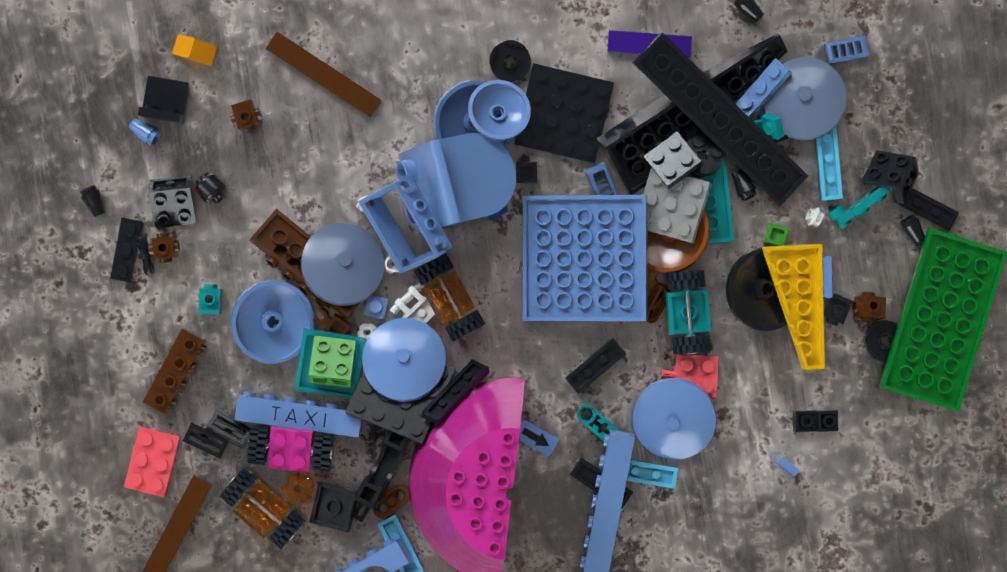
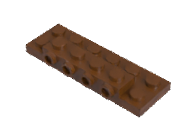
[249,208,361,319]

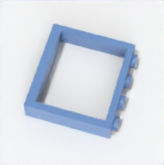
[358,174,453,274]

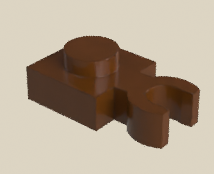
[313,308,352,335]

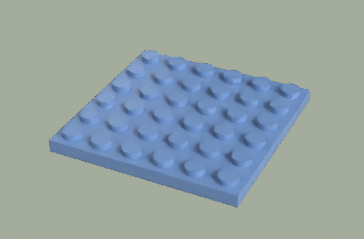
[523,195,647,321]

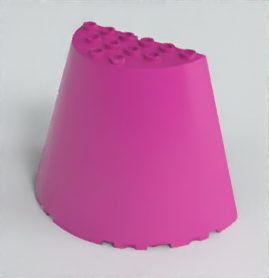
[409,378,525,572]

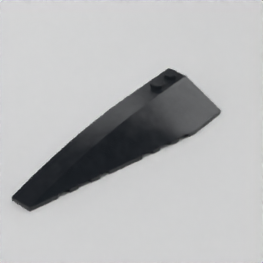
[596,34,788,195]

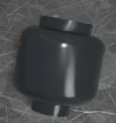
[195,172,226,204]

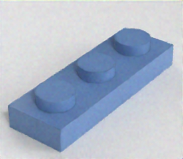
[736,58,792,119]

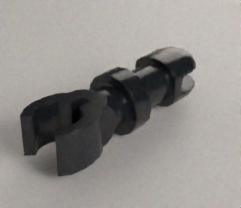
[135,234,154,275]

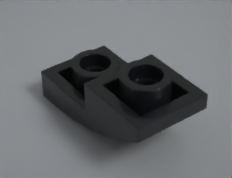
[793,410,838,432]

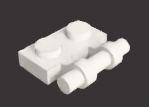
[390,282,444,323]

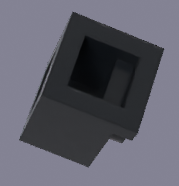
[824,293,854,326]

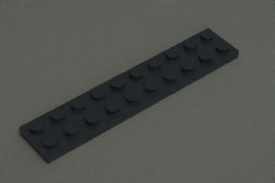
[632,32,808,206]

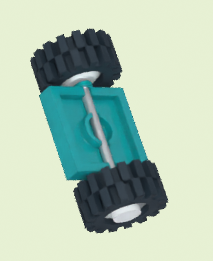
[665,270,711,354]

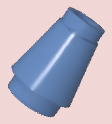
[129,118,161,146]

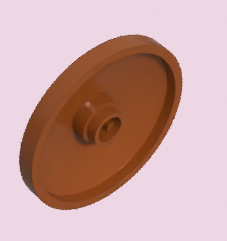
[647,209,711,273]

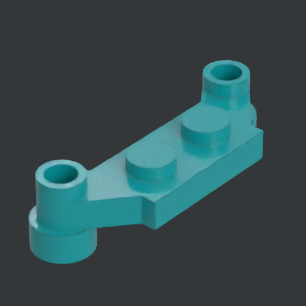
[827,186,892,229]

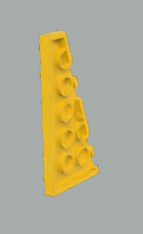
[762,244,825,370]

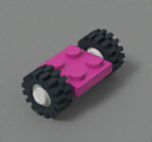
[247,426,333,472]

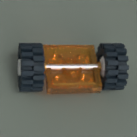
[414,253,485,342]
[219,468,305,549]

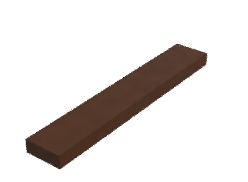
[266,32,381,117]
[142,474,213,572]

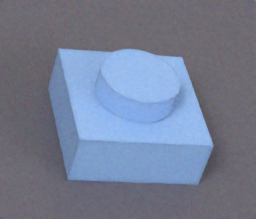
[363,295,389,319]

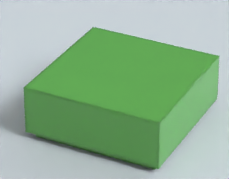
[764,223,790,246]

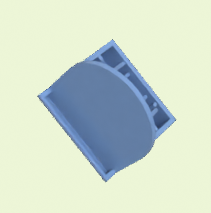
[396,133,516,235]

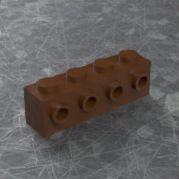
[143,328,207,414]

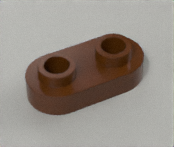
[646,283,671,323]
[373,485,410,519]

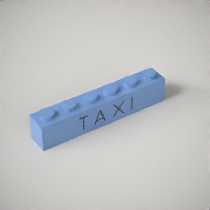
[235,391,362,438]

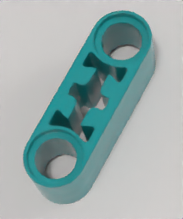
[577,404,620,441]

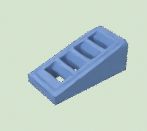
[824,35,869,65]
[585,162,618,195]

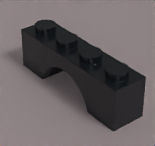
[354,432,411,511]

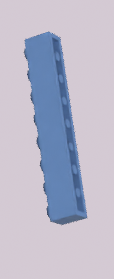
[580,429,635,572]

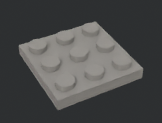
[643,168,712,244]

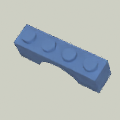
[333,538,413,572]

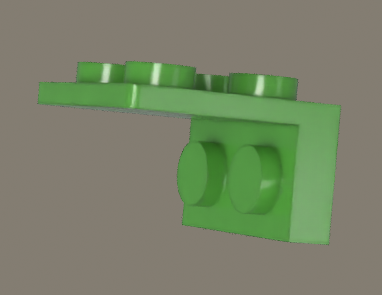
[309,336,356,388]

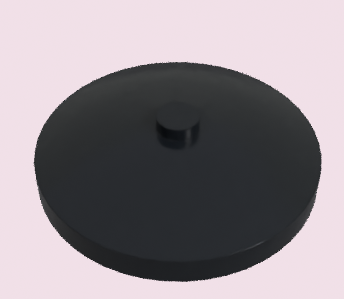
[726,247,787,331]

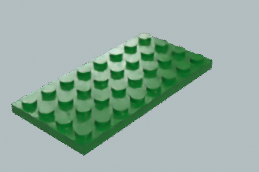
[879,228,1007,412]

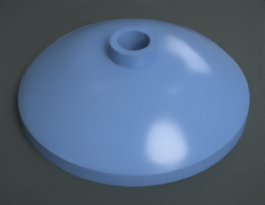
[468,80,531,140]

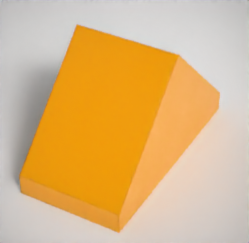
[172,34,218,67]

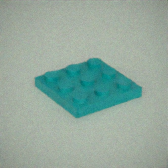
[295,328,366,399]

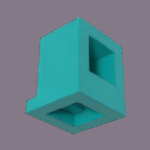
[198,284,222,314]

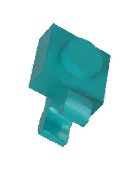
[751,113,784,140]

